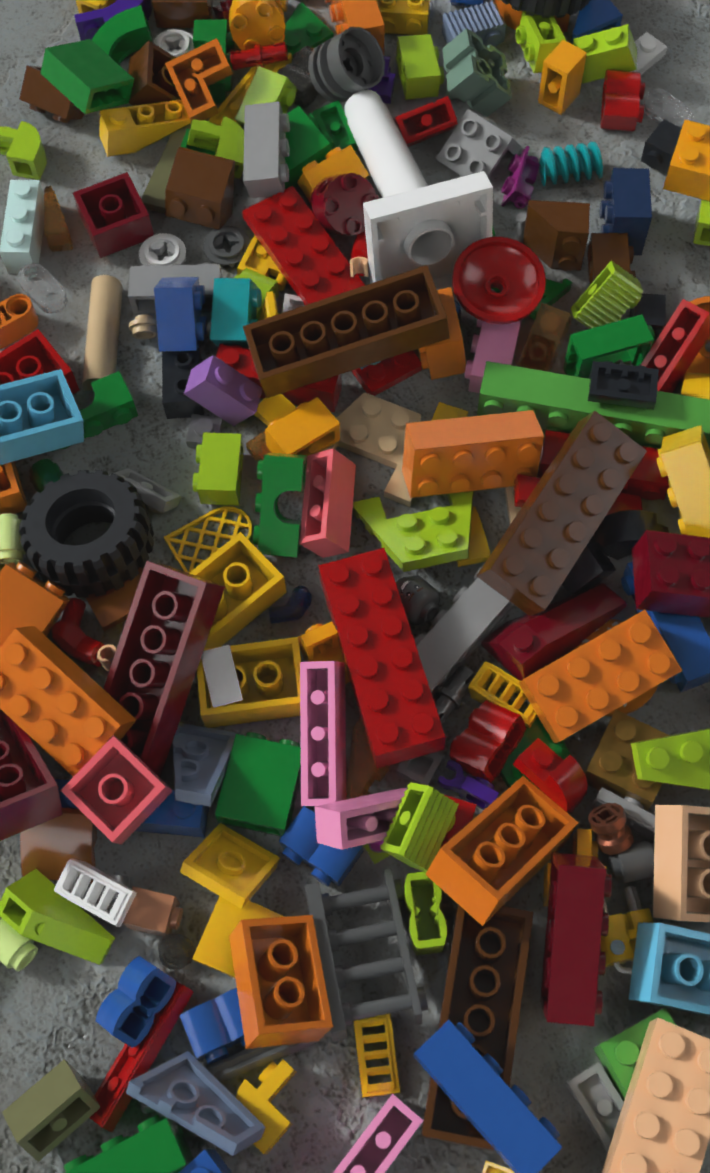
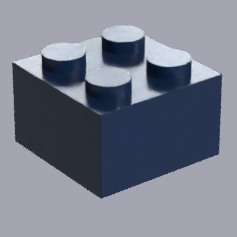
[599,168,652,256]

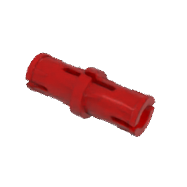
[230,42,289,71]

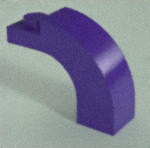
[74,0,153,41]

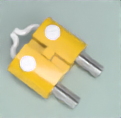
[600,886,654,975]

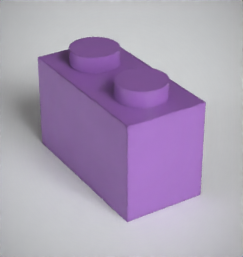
[184,355,263,426]

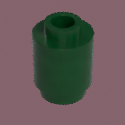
[30,459,64,493]

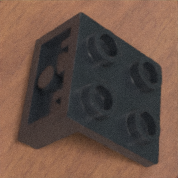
[588,361,659,410]

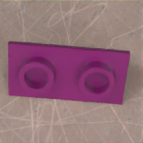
[501,146,540,209]

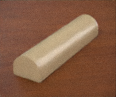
[82,275,123,391]

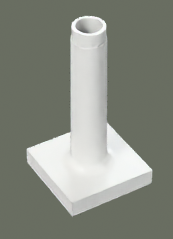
[344,90,493,292]

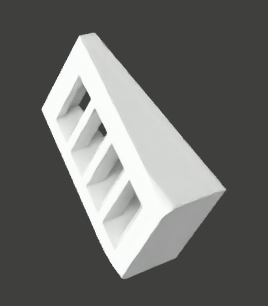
[54,858,137,927]

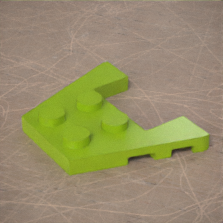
[352,491,474,572]

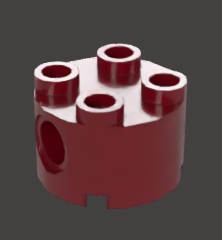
[310,173,380,235]

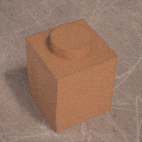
[123,886,183,938]

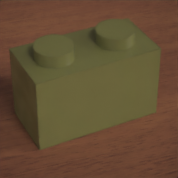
[2,1059,101,1162]

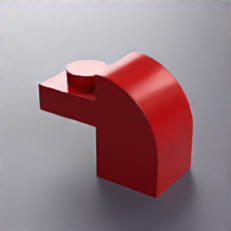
[513,738,588,815]

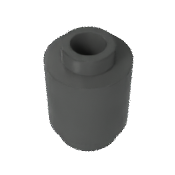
[607,840,654,884]

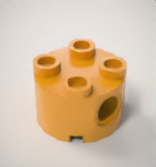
[229,0,286,50]

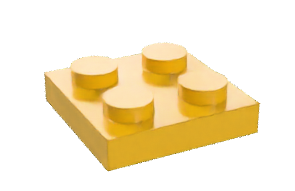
[180,823,280,909]

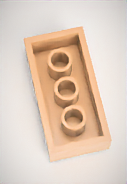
[601,1018,710,1173]

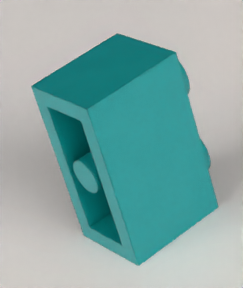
[210,278,262,348]

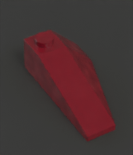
[481,583,627,681]

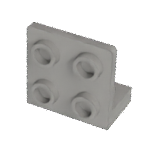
[437,109,521,179]

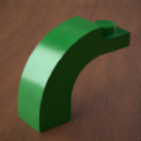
[92,5,153,65]

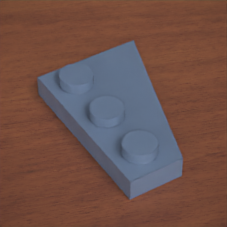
[172,723,239,807]
[126,1051,265,1156]

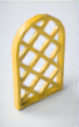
[163,506,253,573]

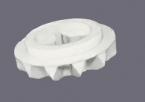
[153,29,194,58]
[139,233,186,266]

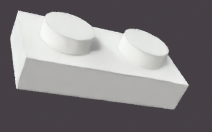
[630,32,668,75]

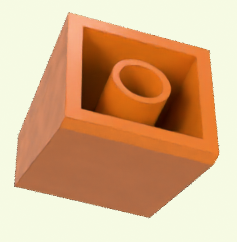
[0,561,71,647]

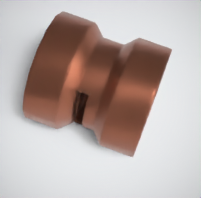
[588,803,634,855]

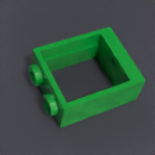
[563,314,655,379]

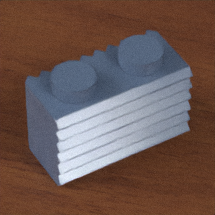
[442,0,506,47]

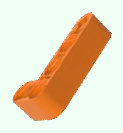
[0,294,39,349]

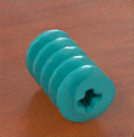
[539,141,603,186]

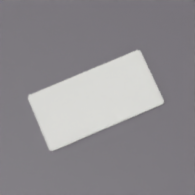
[201,645,243,708]

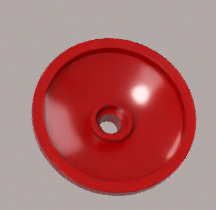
[452,237,546,324]

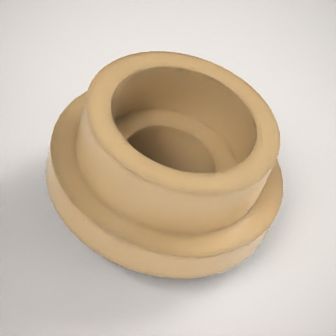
[129,315,157,339]

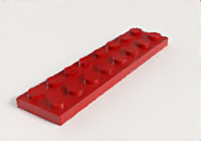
[242,186,422,396]

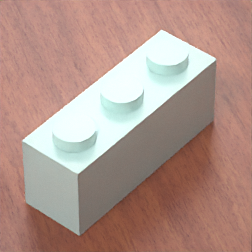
[0,180,47,274]

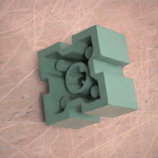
[442,28,512,117]

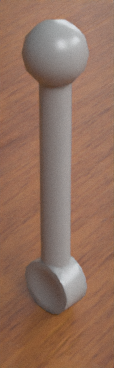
[514,213,526,242]

